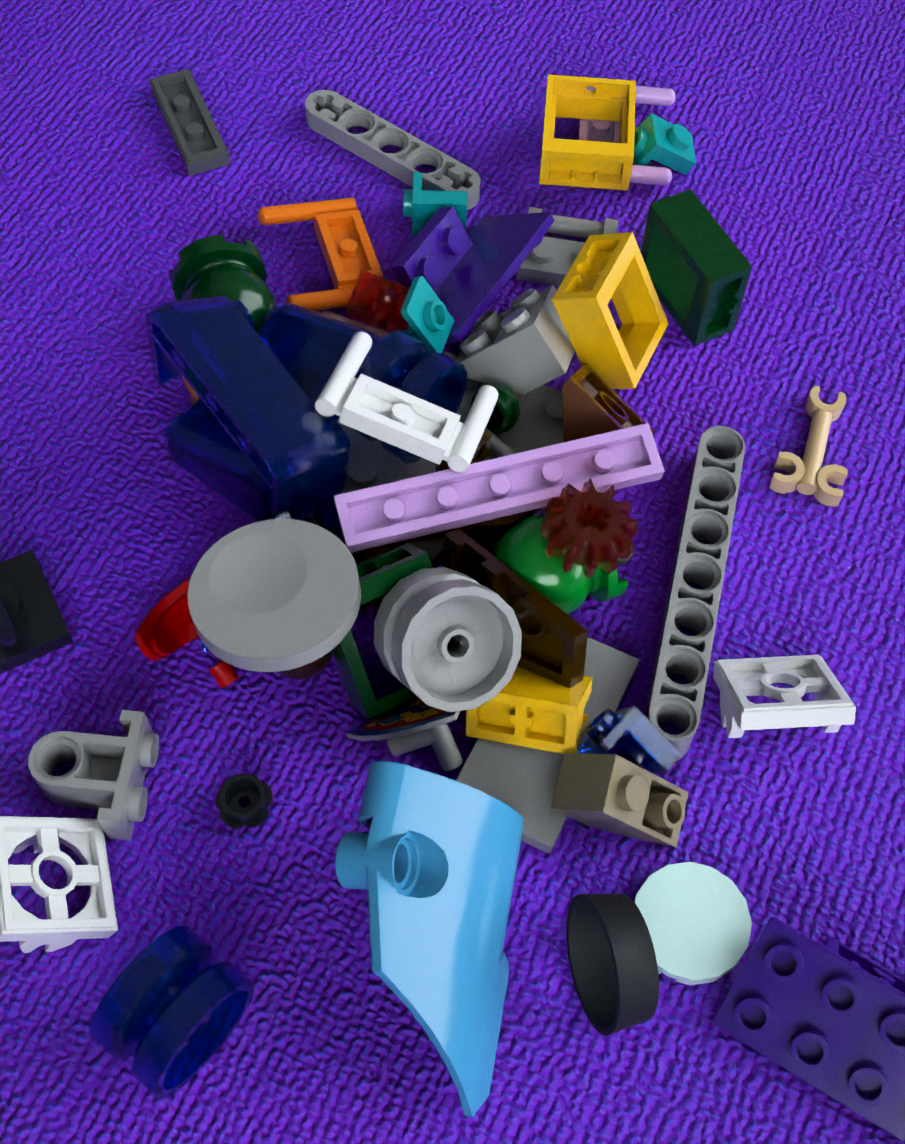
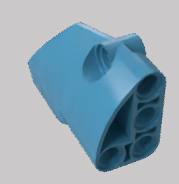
[335,761,525,1117]

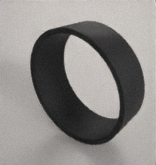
[566,893,659,1036]

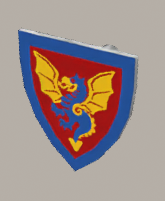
[346,697,463,771]

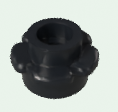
[216,774,273,829]

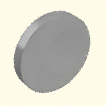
[187,519,361,672]

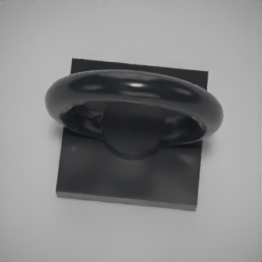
[0,550,73,674]

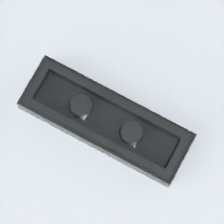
[149,69,231,176]

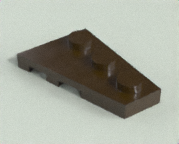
[443,528,588,688]

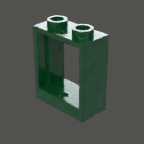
[641,189,753,346]
[332,543,432,719]

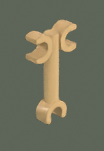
[769,386,848,507]

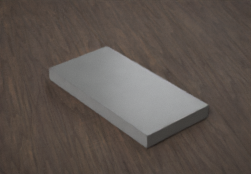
[456,637,640,854]

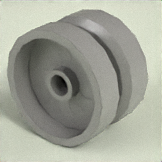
[374,567,522,712]

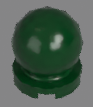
[169,235,276,358]

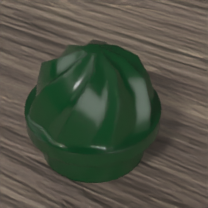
[471,384,520,435]

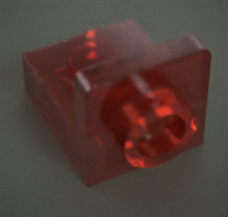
[346,270,410,338]

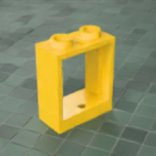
[539,74,636,191]
[552,232,669,389]

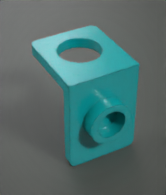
[392,276,455,364]

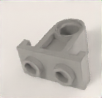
[28,710,159,841]

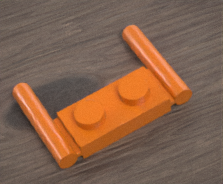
[257,197,389,314]

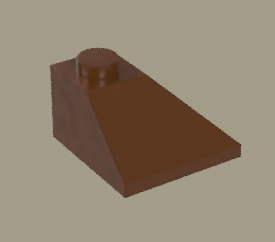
[562,363,655,442]

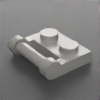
[516,207,619,286]

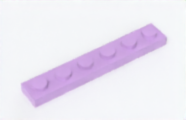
[333,423,665,553]

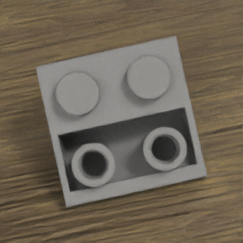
[452,285,575,394]

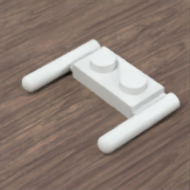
[315,331,498,473]

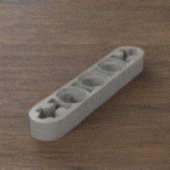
[305,90,481,210]

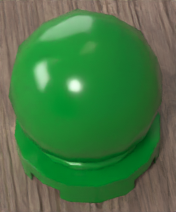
[492,496,628,615]

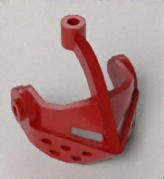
[134,575,239,689]

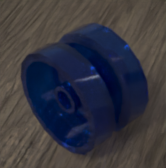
[347,330,467,464]
[88,926,255,1100]

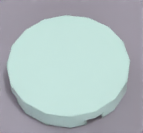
[634,862,752,985]

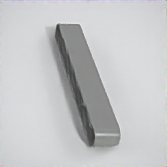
[641,426,745,762]

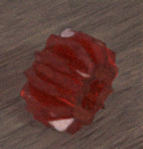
[540,479,638,579]

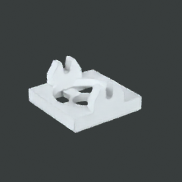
[713,655,856,738]
[0,816,118,953]

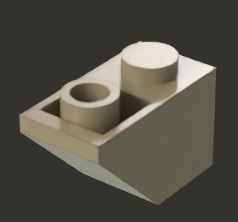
[551,753,689,848]

